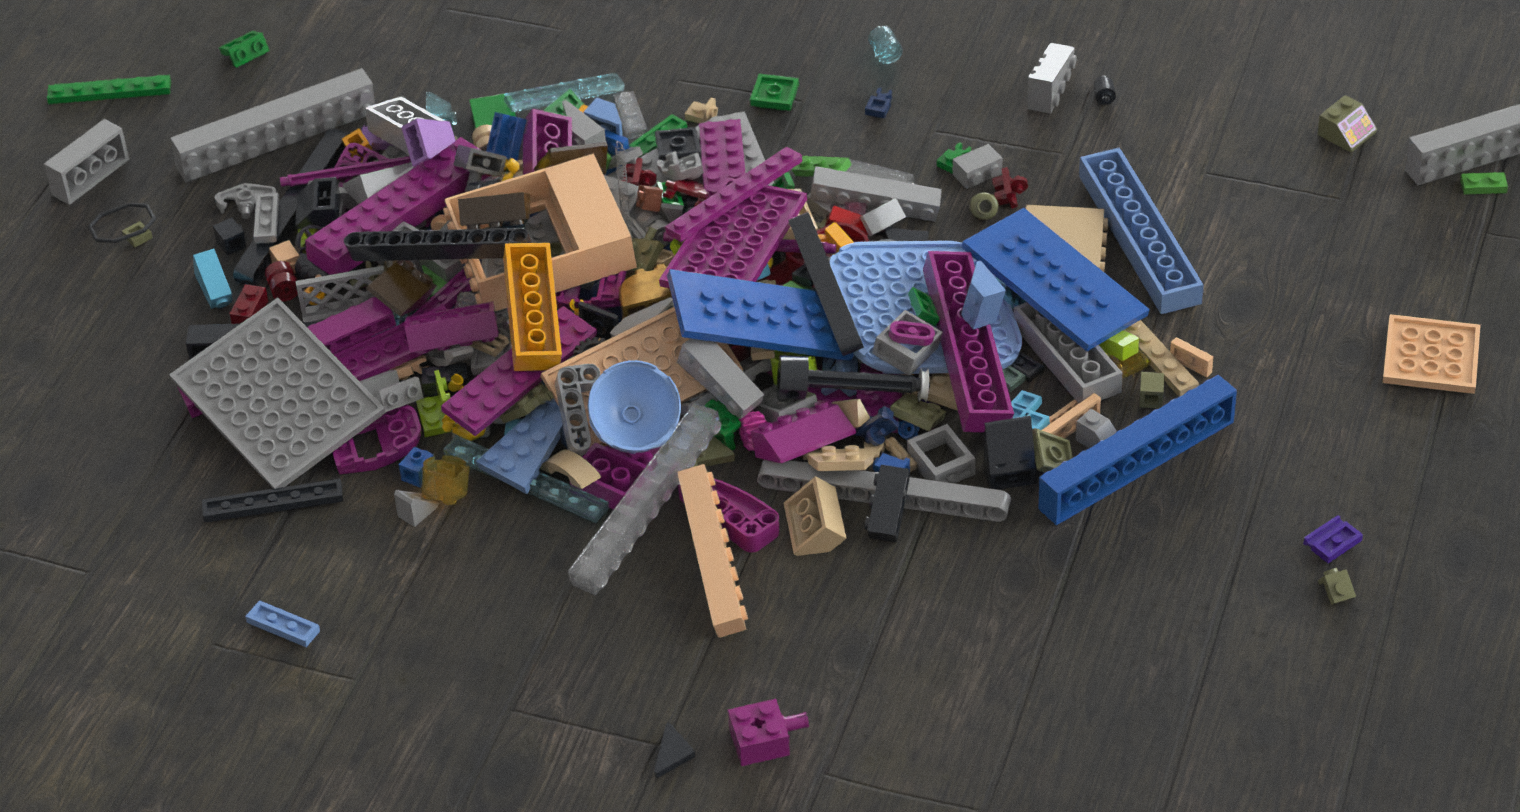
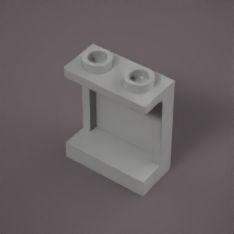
[359,369,423,413]

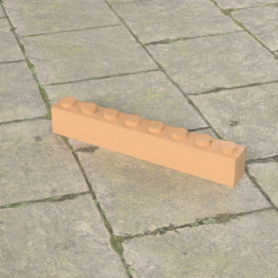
[677,464,748,638]

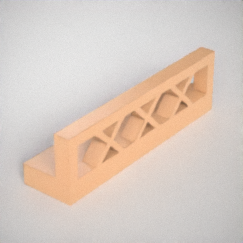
[1042,393,1101,439]

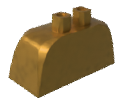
[619,263,672,320]

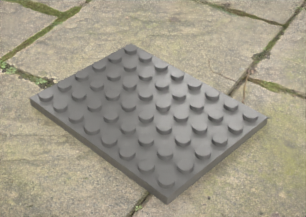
[169,298,386,489]

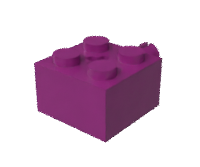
[728,699,809,766]

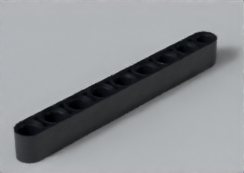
[788,212,864,356]
[344,228,532,261]

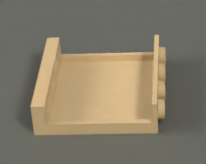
[1026,205,1108,272]

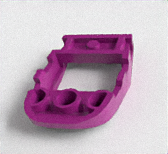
[552,257,628,311]
[333,405,421,474]

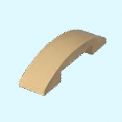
[540,450,601,489]

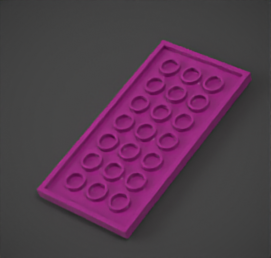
[659,178,807,288]

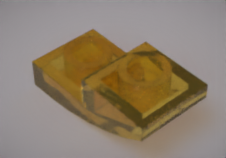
[1109,347,1151,378]

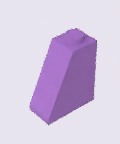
[401,118,455,167]

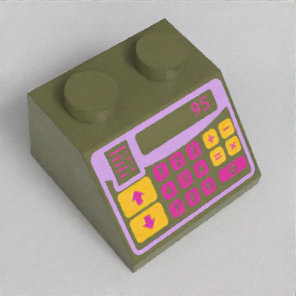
[1318,95,1377,153]

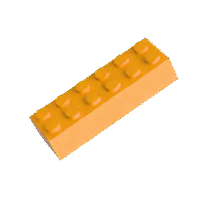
[503,243,562,371]

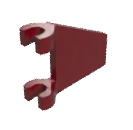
[663,178,709,207]

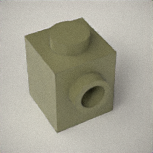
[1139,372,1164,408]

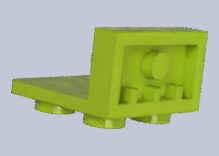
[416,370,452,437]

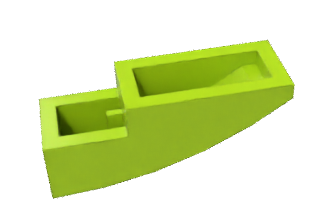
[1099,330,1139,361]

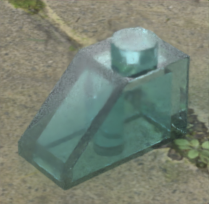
[426,92,457,131]

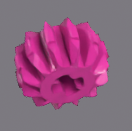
[739,411,767,451]

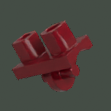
[621,158,657,186]
[992,167,1028,209]

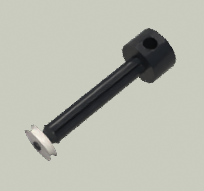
[777,355,930,402]

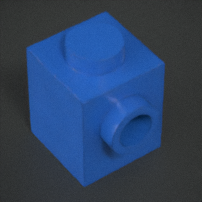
[399,447,436,488]

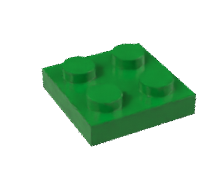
[750,74,799,111]

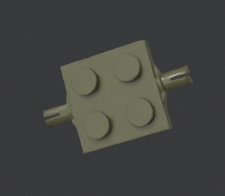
[625,227,664,280]
[499,383,553,423]

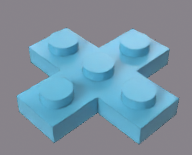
[1011,390,1050,430]

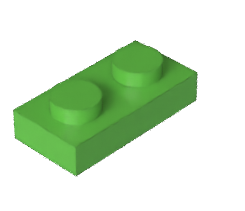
[1460,172,1508,194]

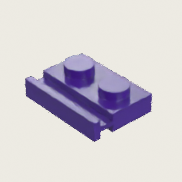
[1303,515,1363,563]

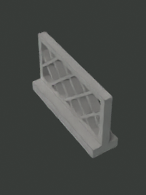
[296,266,384,322]

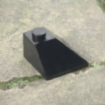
[578,302,619,341]

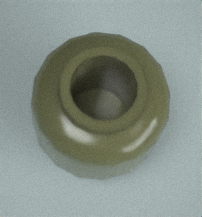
[969,192,998,220]

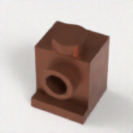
[636,185,663,212]

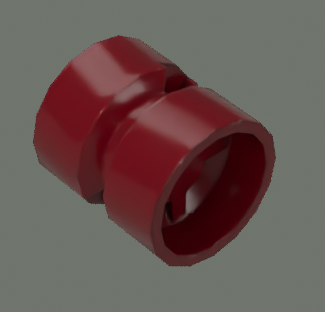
[265,261,298,302]

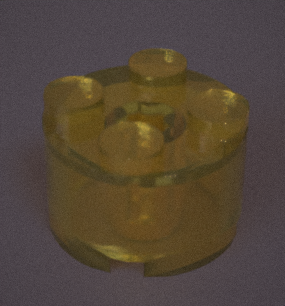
[421,456,469,505]

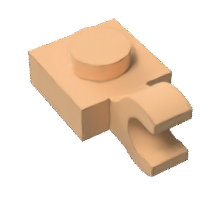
[390,355,429,380]

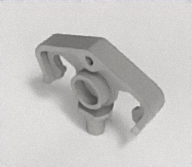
[215,183,276,219]

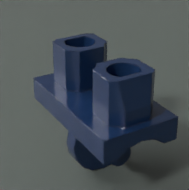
[855,406,899,446]

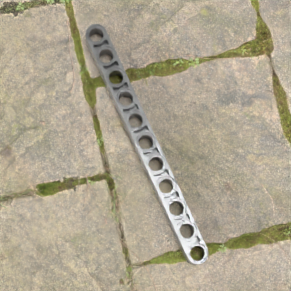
[757,459,1011,522]

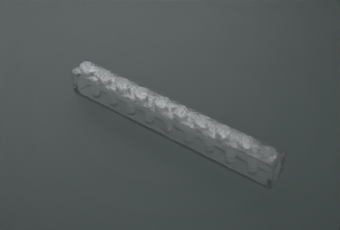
[568,402,721,595]

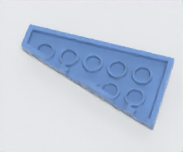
[476,398,563,494]

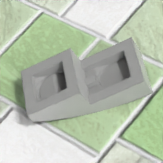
[860,198,906,236]

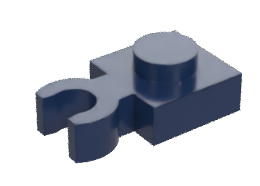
[865,87,892,119]

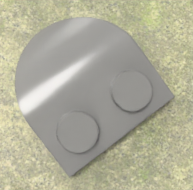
[657,151,704,180]

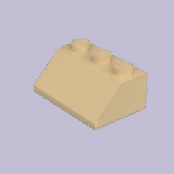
[784,476,846,556]

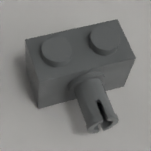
[453,145,507,191]

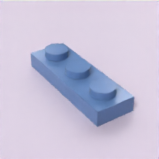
[246,600,320,647]

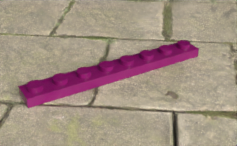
[665,147,802,242]

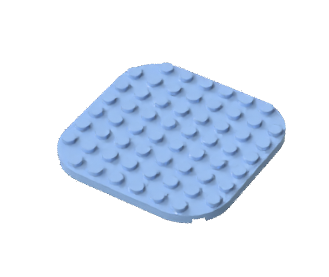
[829,241,1022,374]

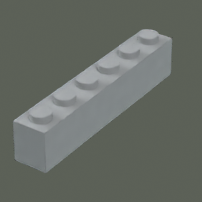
[810,166,941,222]

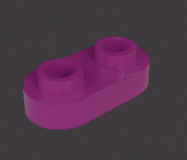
[888,321,935,346]

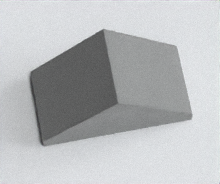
[394,490,439,527]

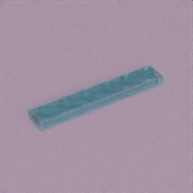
[504,72,625,113]

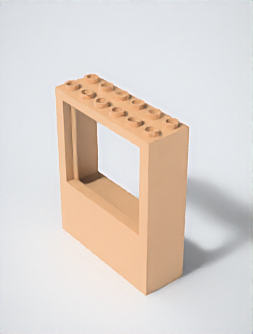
[443,154,637,311]

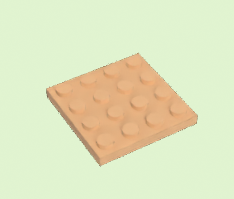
[1382,314,1480,394]

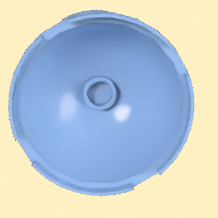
[588,360,681,453]

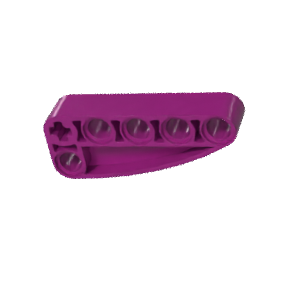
[678,477,780,553]

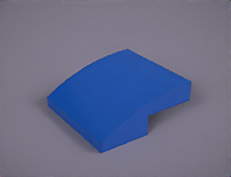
[486,112,526,161]

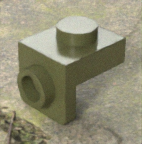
[1318,568,1356,605]

